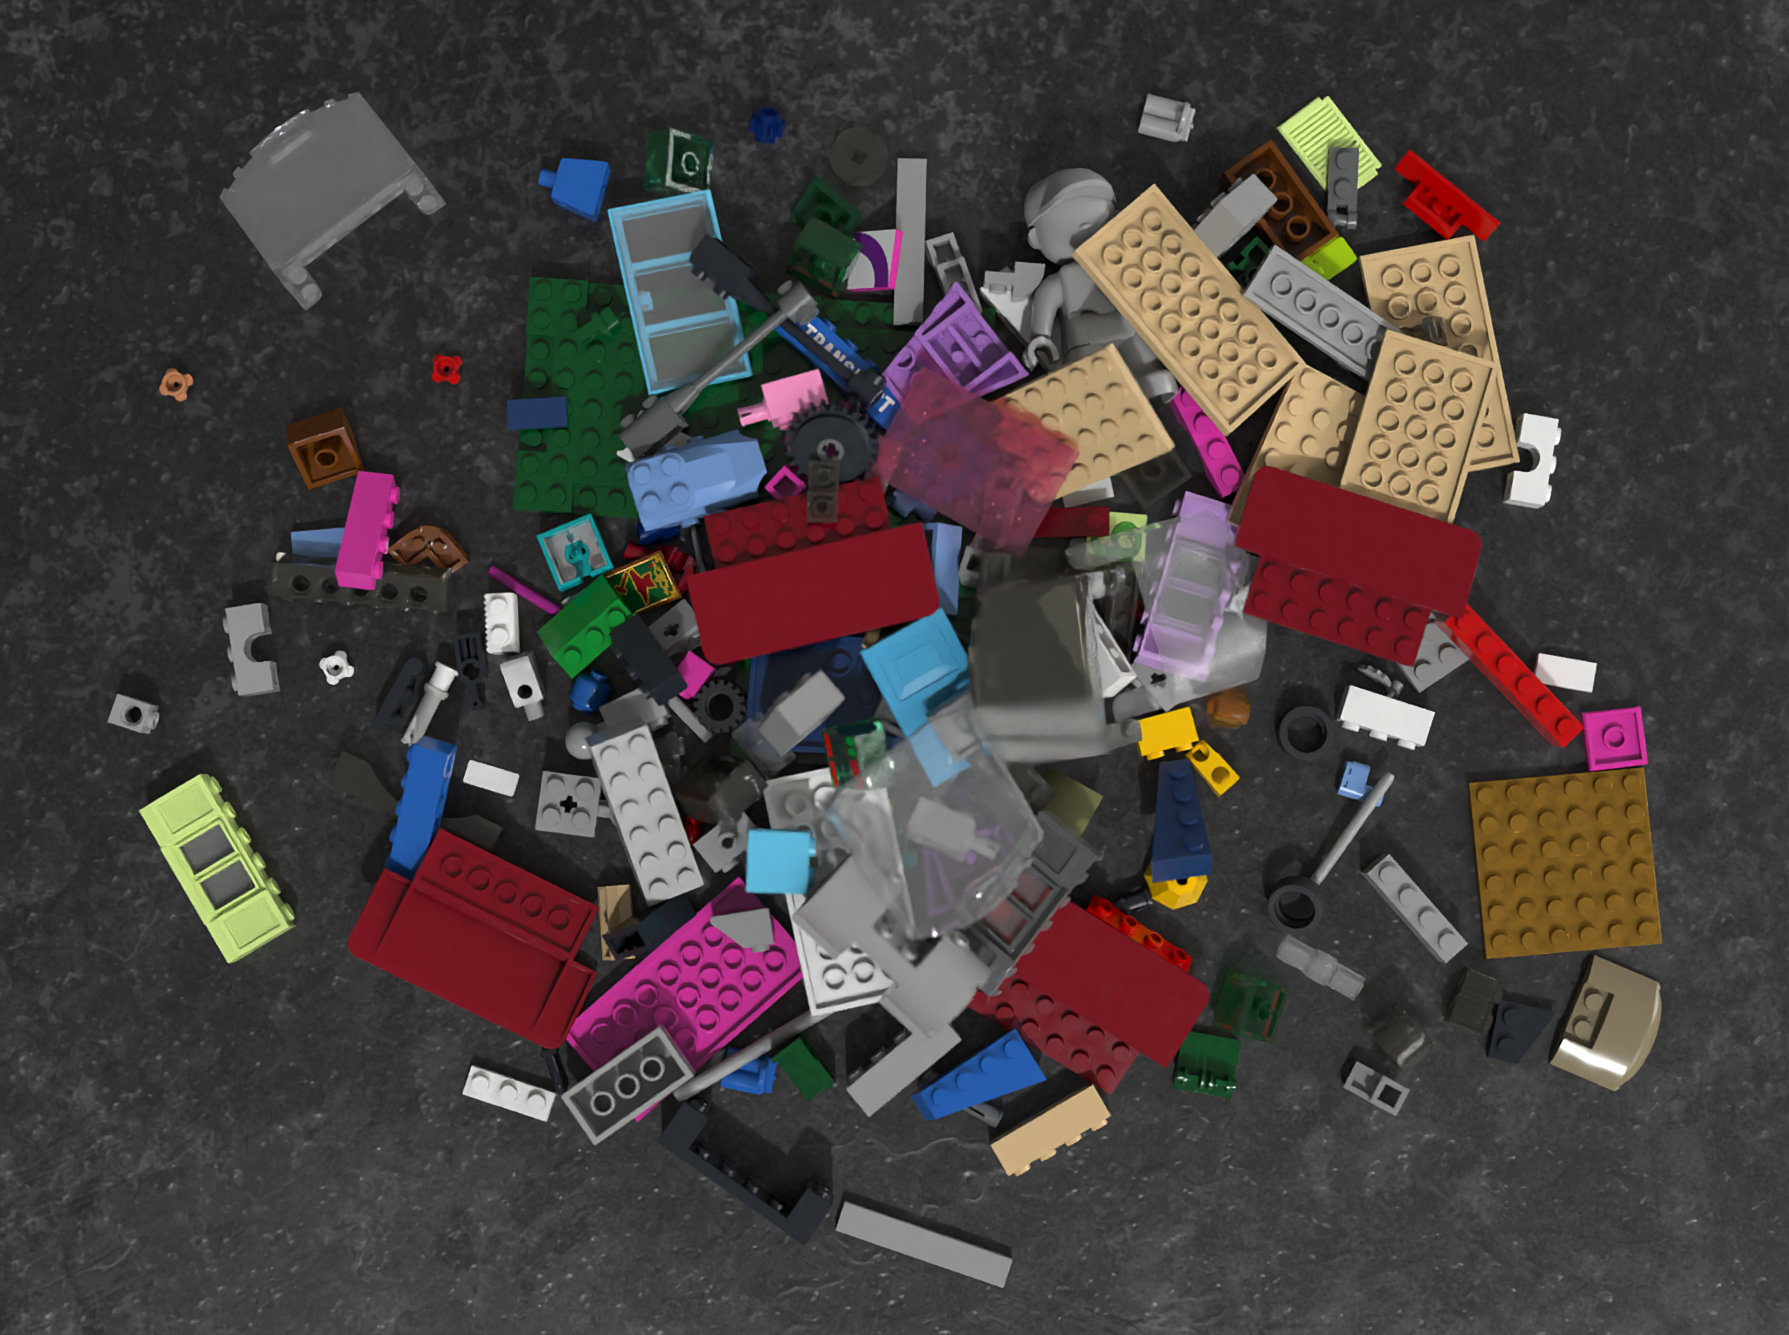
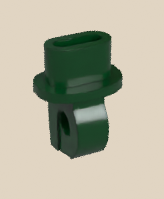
[573,305,621,344]

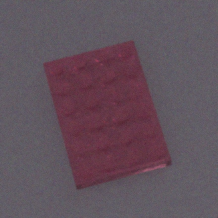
[868,366,1080,558]

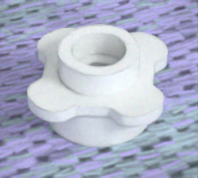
[319,651,354,685]

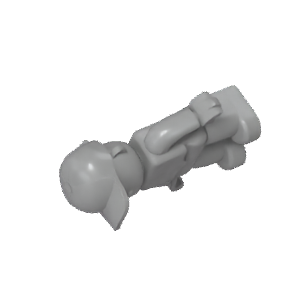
[1021,168,1179,403]

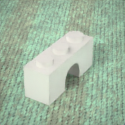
[1503,413,1561,509]

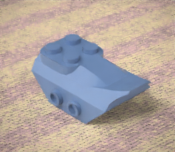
[625,429,767,532]

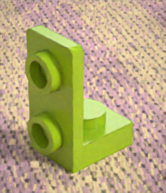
[1300,237,1357,281]

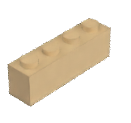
[989,1082,1111,1176]

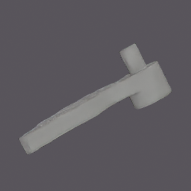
[1357,665,1404,698]

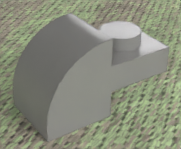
[983,262,1045,302]
[1343,1061,1410,1116]

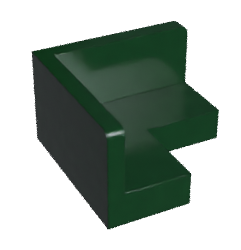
[770,1033,836,1101]

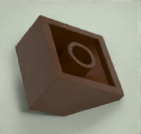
[286,408,364,490]

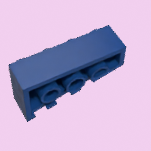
[910,1029,1047,1121]

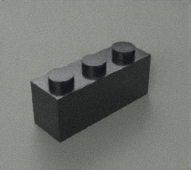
[609,614,689,707]

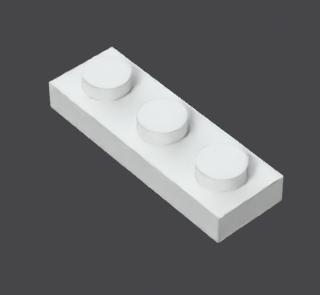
[462,1065,556,1122]

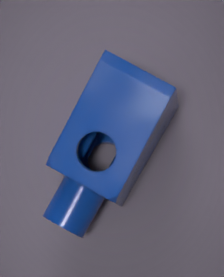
[538,158,611,222]

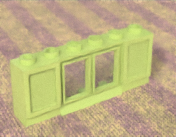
[139,774,296,963]

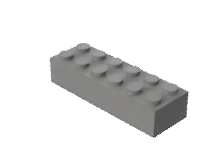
[584,716,704,907]

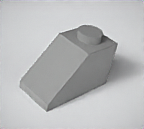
[710,907,775,953]

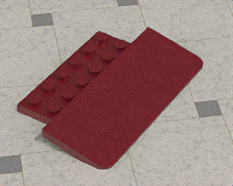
[1232,466,1482,667]
[686,476,940,665]
[348,828,600,1049]
[967,870,1209,1094]

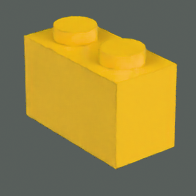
[1130,707,1199,760]

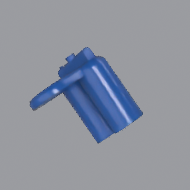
[721,1046,778,1095]

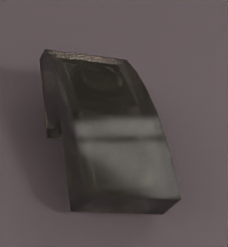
[807,460,839,522]

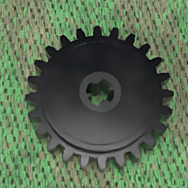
[784,398,880,488]

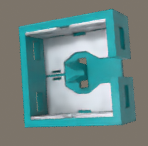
[537,513,615,592]

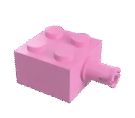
[737,369,829,430]

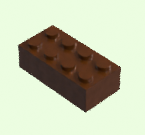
[1219,139,1339,261]

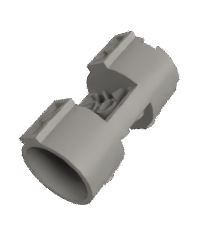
[791,846,992,1043]

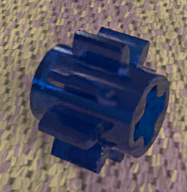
[749,107,786,144]

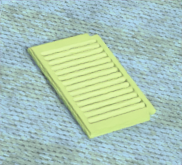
[1277,96,1381,192]

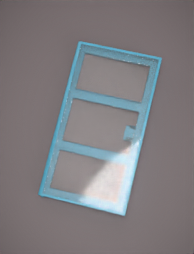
[607,190,753,397]

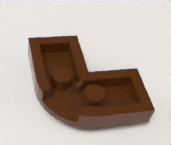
[388,524,471,578]

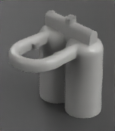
[1138,94,1195,142]

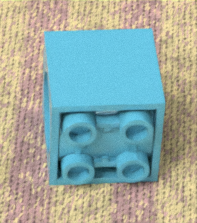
[746,828,816,894]

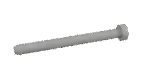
[1310,772,1394,890]

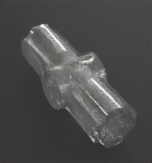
[1275,934,1366,1000]

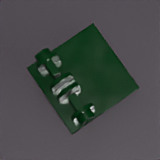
[1173,1031,1241,1099]

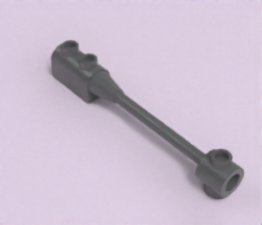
[618,280,819,460]

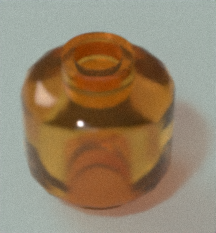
[1206,689,1251,730]

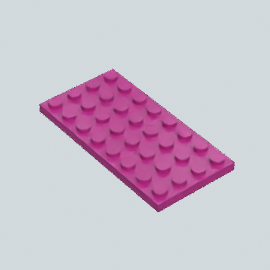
[566,876,803,1122]

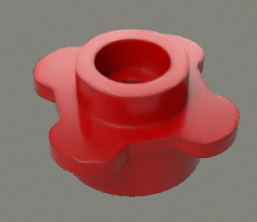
[431,354,462,384]

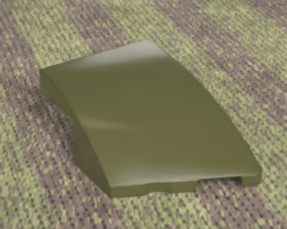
[998,768,1103,835]

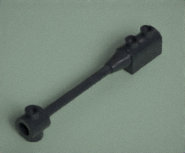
[689,233,887,412]

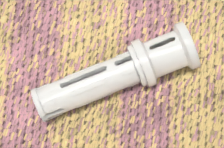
[400,660,458,746]

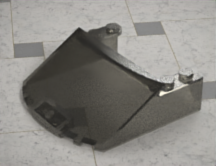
[969,565,1142,769]

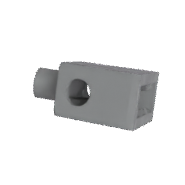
[499,650,547,721]

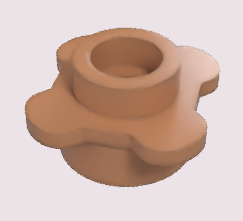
[159,368,193,401]

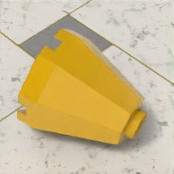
[1143,859,1208,910]

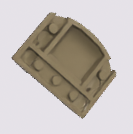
[1549,955,1662,1091]

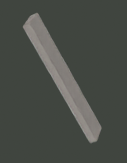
[893,158,927,326]
[835,1201,1013,1288]

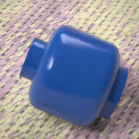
[569,669,613,715]

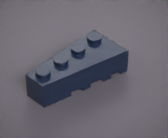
[1152,759,1212,883]

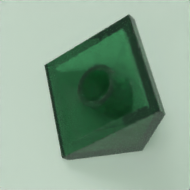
[789,176,862,255]

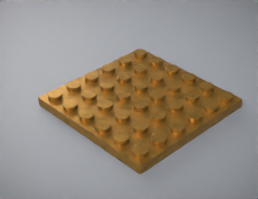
[1467,768,1662,959]

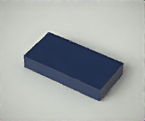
[507,397,568,431]

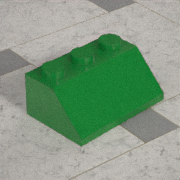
[537,574,642,678]

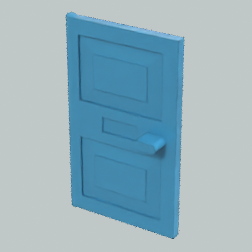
[860,607,1012,787]

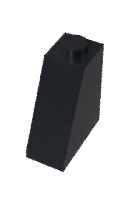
[602,893,697,961]

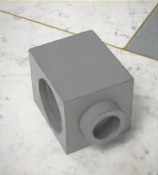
[108,694,159,734]

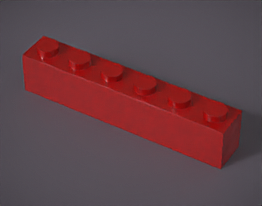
[1433,604,1584,748]

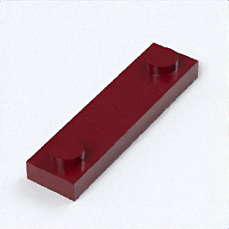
[1008,507,1110,538]

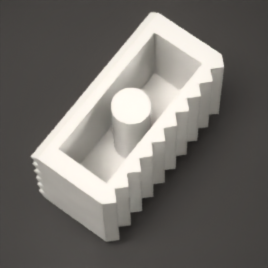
[484,593,520,655]

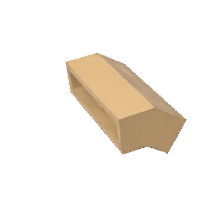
[597,884,637,960]

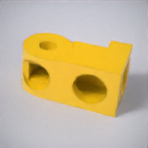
[1185,739,1240,798]

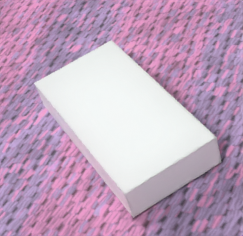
[1533,653,1597,693]

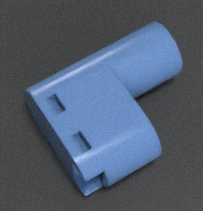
[887,483,939,523]
[1336,761,1384,807]

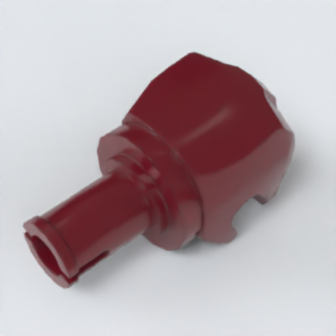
[624,541,697,595]

